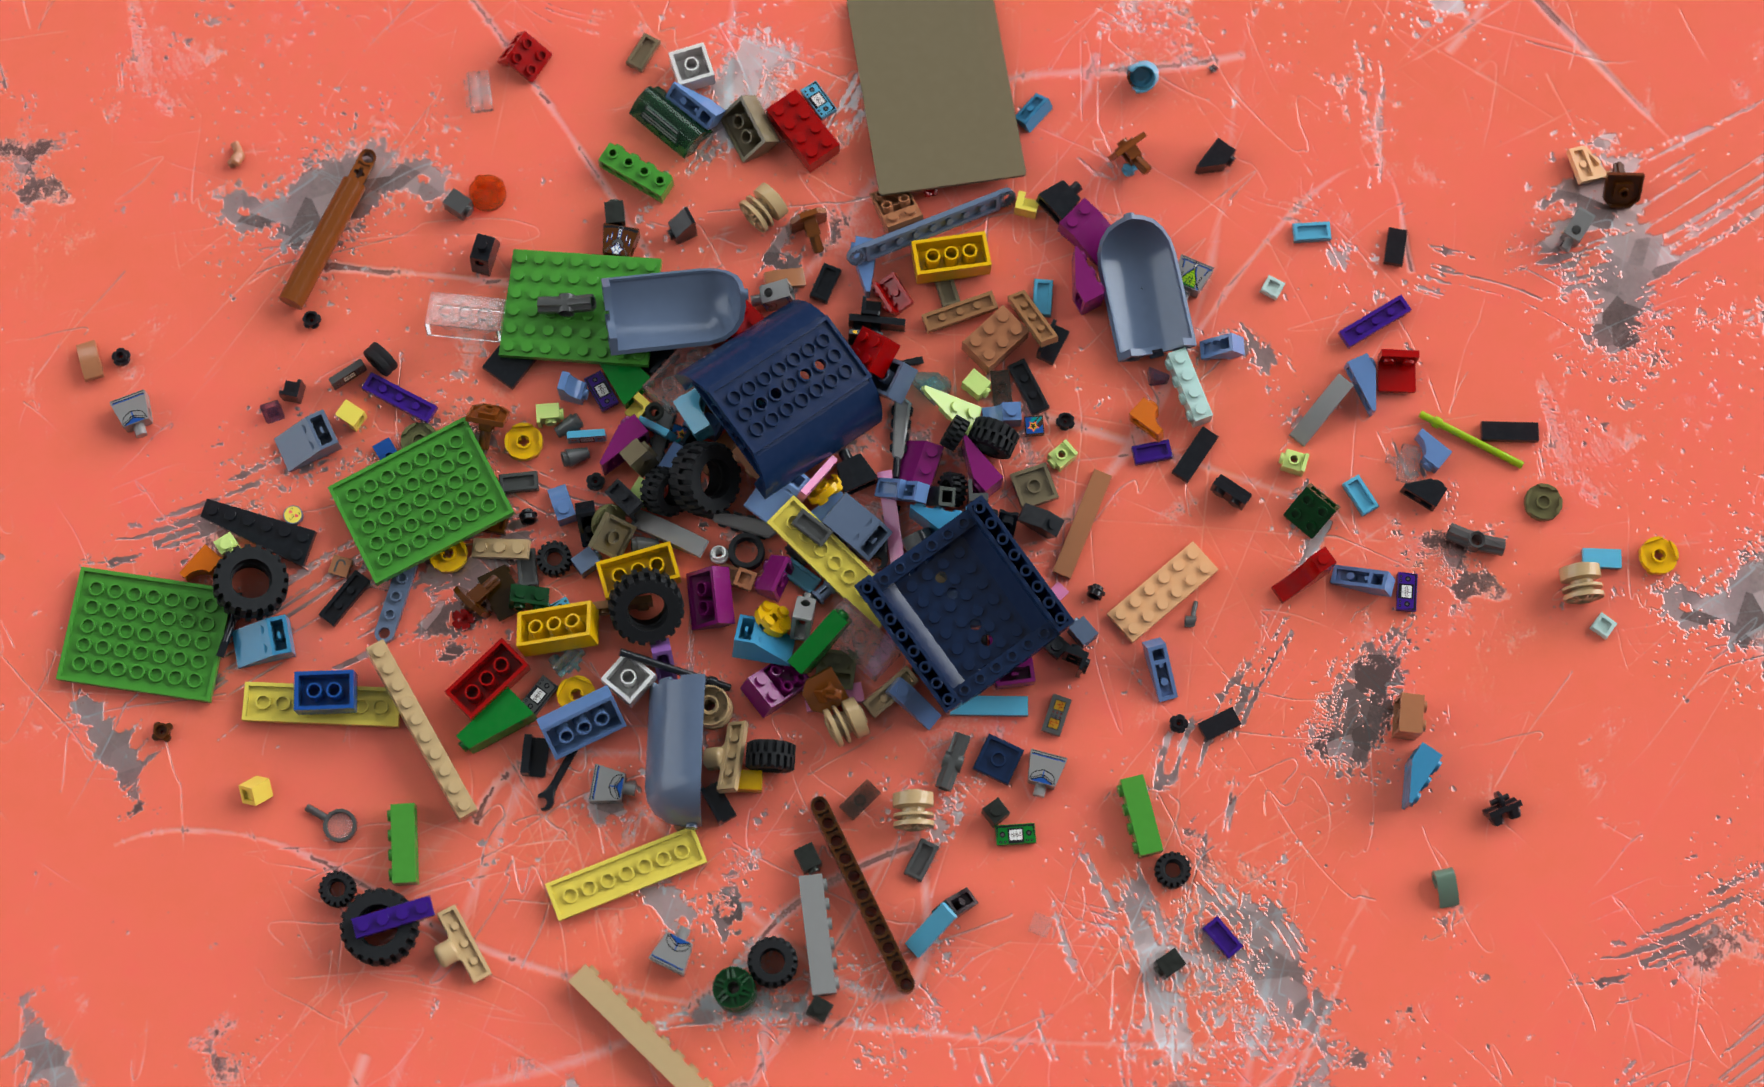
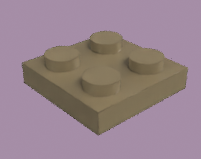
[1010,462,1059,508]
[588,511,637,557]

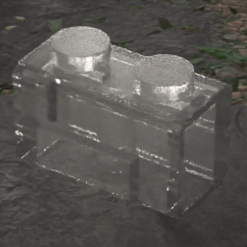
[463,70,494,114]

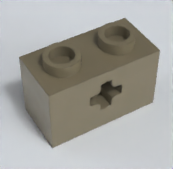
[619,438,660,478]

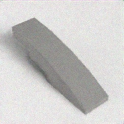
[1289,374,1354,447]
[631,509,709,558]

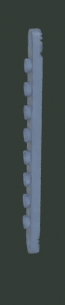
[846,187,1016,266]
[374,564,419,644]

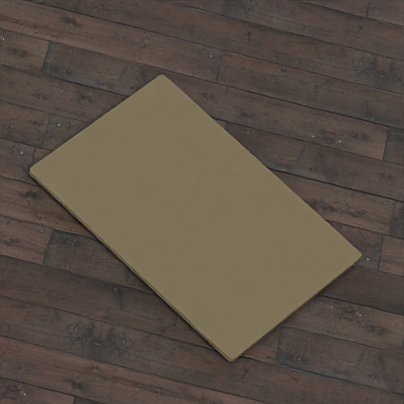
[847,0,1026,196]

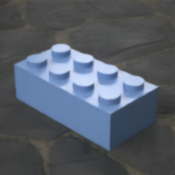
[536,685,627,760]

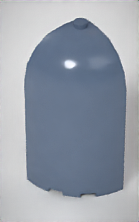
[1097,212,1197,362]
[601,268,749,356]
[645,674,706,830]

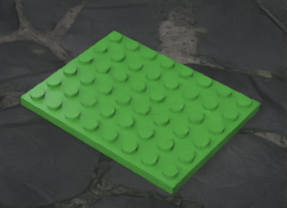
[499,249,662,368]
[328,417,515,586]
[56,567,230,703]

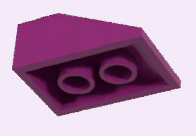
[1058,198,1111,266]
[600,414,650,476]
[961,435,1003,498]

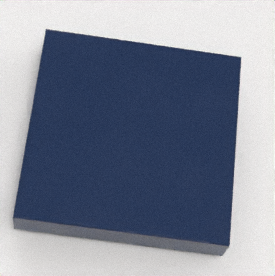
[972,734,1024,786]

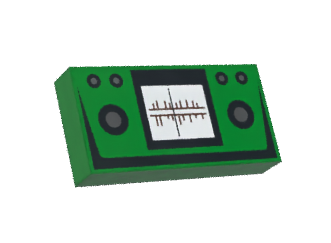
[995,823,1036,846]

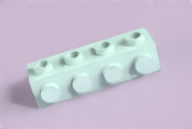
[1165,347,1213,428]

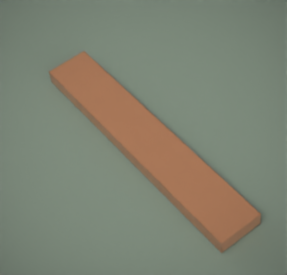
[1052,469,1112,580]

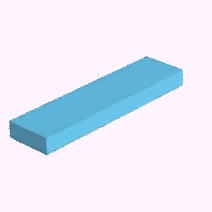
[950,696,1028,717]

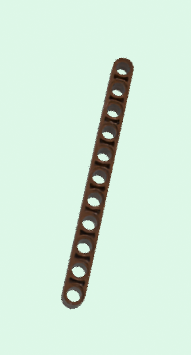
[811,796,915,995]

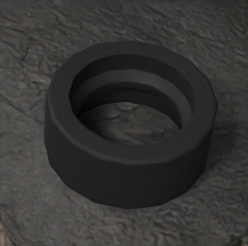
[728,533,765,570]

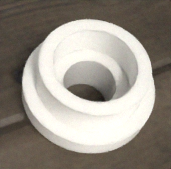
[710,545,729,564]

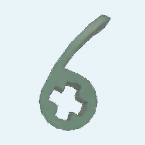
[1432,867,1459,908]

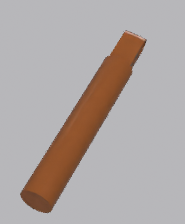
[279,149,376,310]

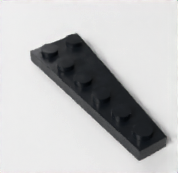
[200,499,317,568]

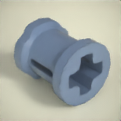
[811,580,836,605]

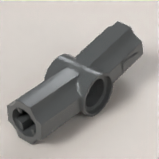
[537,293,596,317]
[1445,523,1506,556]
[935,731,970,792]

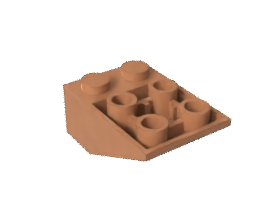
[870,190,924,234]

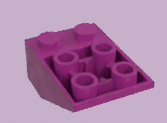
[1072,246,1105,315]
[988,635,1036,690]
[740,663,809,718]

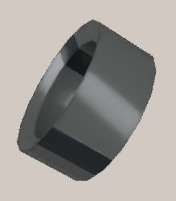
[902,527,932,551]

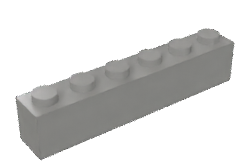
[798,873,840,997]

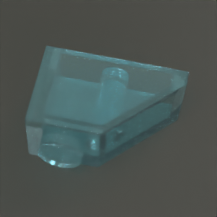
[912,372,952,406]

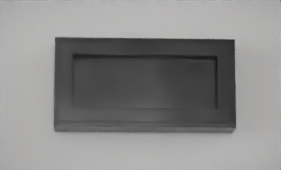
[1383,227,1408,267]
[810,263,841,304]
[1197,707,1241,742]

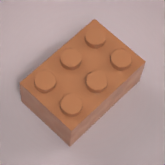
[962,305,1029,375]

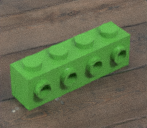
[598,143,674,203]
[1116,774,1163,858]
[387,803,419,886]

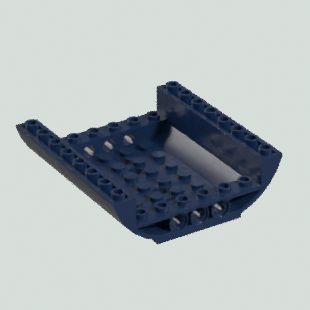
[675,300,883,499]
[854,495,1074,713]

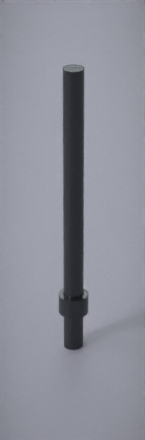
[619,648,731,692]

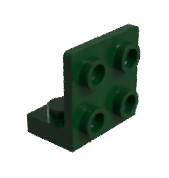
[1283,483,1340,539]

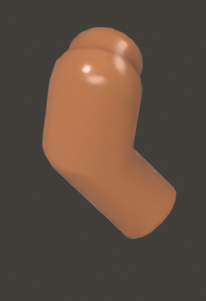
[228,141,245,168]

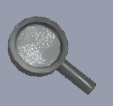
[305,804,357,843]

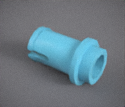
[1122,157,1144,177]

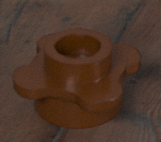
[152,722,173,742]

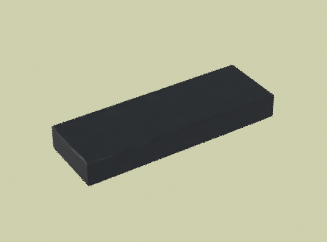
[849,313,906,332]
[1007,359,1050,417]
[1480,421,1539,442]
[1172,427,1219,484]
[319,570,372,627]

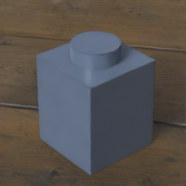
[571,546,602,579]
[1067,616,1098,648]

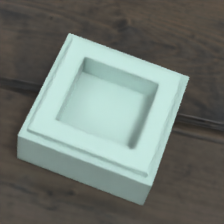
[1260,275,1285,301]
[1589,612,1618,640]

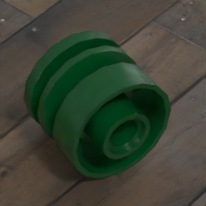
[712,967,757,1014]

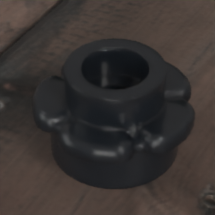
[302,311,321,329]
[112,348,131,366]
[1056,413,1075,431]
[586,473,605,491]
[519,508,538,525]
[1087,584,1105,600]
[1169,714,1189,733]

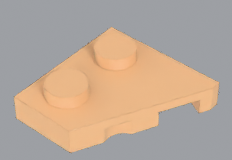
[1566,145,1611,185]

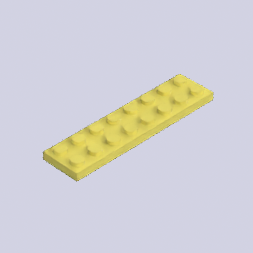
[766,495,882,631]
[241,682,400,728]
[545,828,708,922]

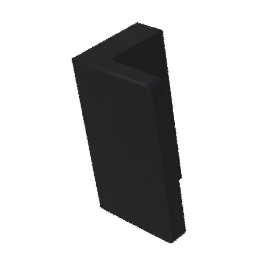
[1036,319,1070,365]
[605,479,645,523]
[520,734,549,778]
[701,781,737,825]

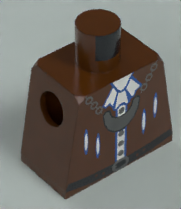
[603,223,640,257]

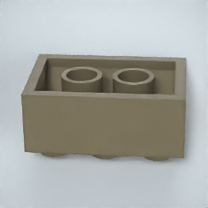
[721,95,780,163]

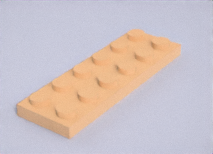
[1107,542,1219,643]

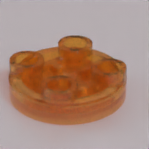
[469,175,507,212]

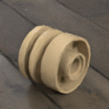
[739,183,788,233]
[1559,562,1605,604]
[703,685,734,730]
[823,696,870,747]
[893,789,934,831]

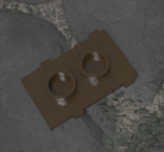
[477,564,520,622]

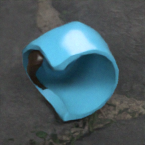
[1127,60,1159,94]

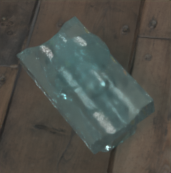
[548,648,586,678]

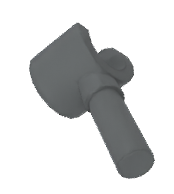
[1185,601,1198,627]

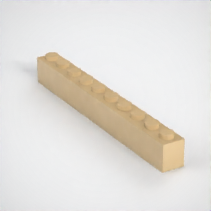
[366,639,477,822]
[568,964,714,1087]

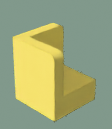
[1014,191,1039,219]
[625,392,653,419]
[336,400,367,432]
[238,776,273,806]

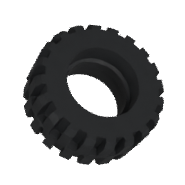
[668,441,742,515]
[212,544,289,622]
[608,567,684,646]
[340,888,420,967]

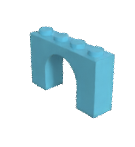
[673,388,764,441]

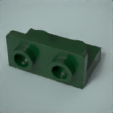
[508,583,550,611]

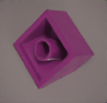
[754,554,794,603]

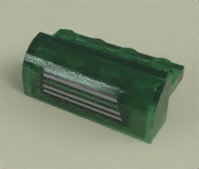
[629,86,713,158]

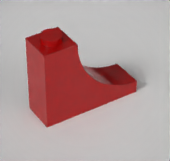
[1271,546,1336,604]

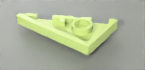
[921,385,982,437]

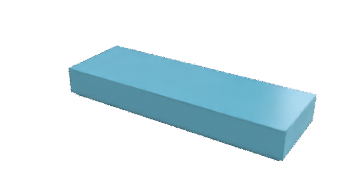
[905,902,958,958]

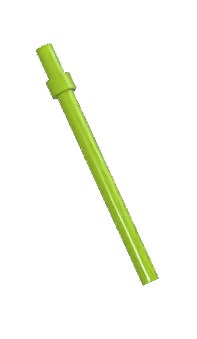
[1418,411,1524,469]

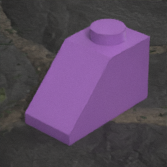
[650,638,677,684]

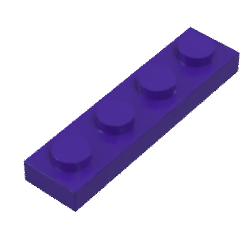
[1338,295,1412,349]
[362,372,438,424]
[351,896,436,939]

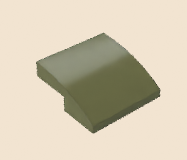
[815,649,858,691]

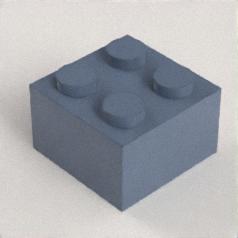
[870,358,918,405]

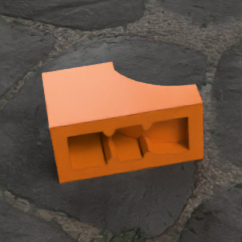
[1129,397,1164,442]
[179,544,223,582]

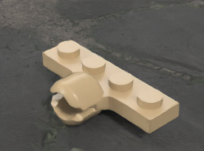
[703,720,749,794]
[434,904,492,984]

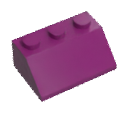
[899,440,944,505]
[686,566,735,631]

